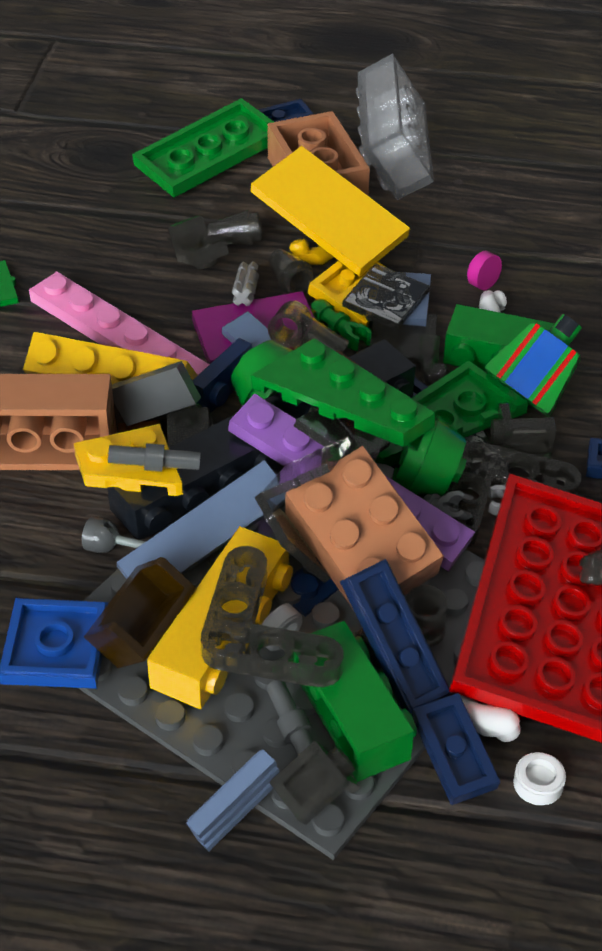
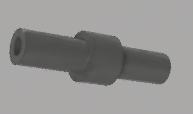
[108,443,200,472]
[266,679,325,774]

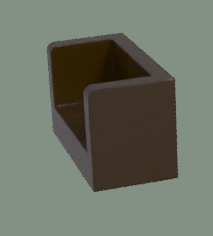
[84,557,197,668]

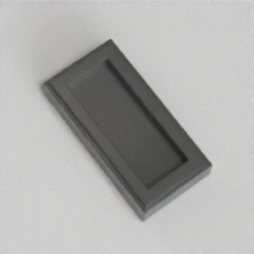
[112,361,201,426]

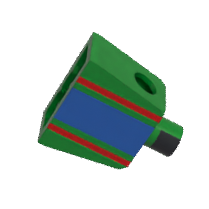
[485,314,582,418]

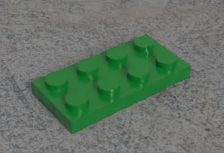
[132,98,274,198]

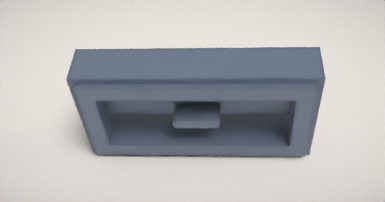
[186,749,283,852]

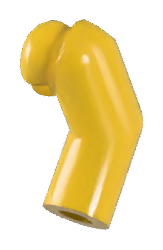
[289,238,334,265]

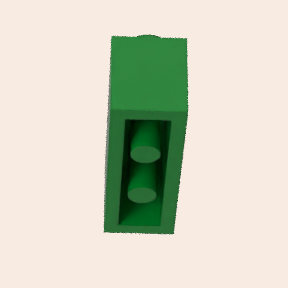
[443,304,570,372]
[291,621,417,782]

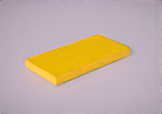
[251,146,410,277]

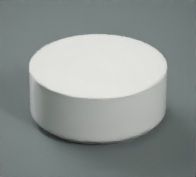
[513,752,566,805]

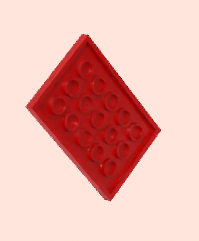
[449,473,602,743]

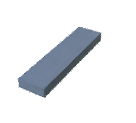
[117,460,288,579]

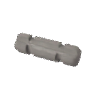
[231,261,259,306]

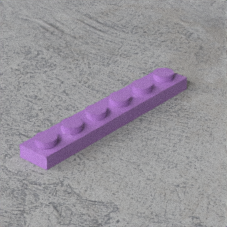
[228,393,475,572]

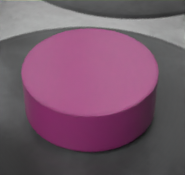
[467,251,502,290]

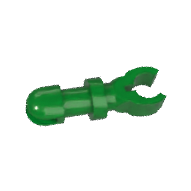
[311,299,371,351]

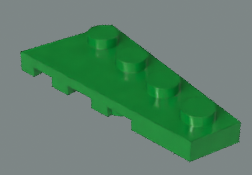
[251,338,435,447]
[353,360,529,466]

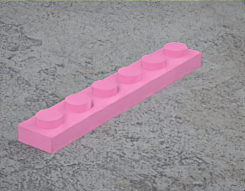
[29,272,210,375]

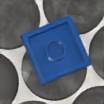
[0,598,109,689]

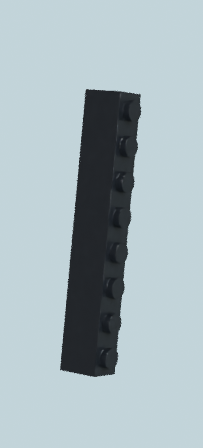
[107,339,416,540]

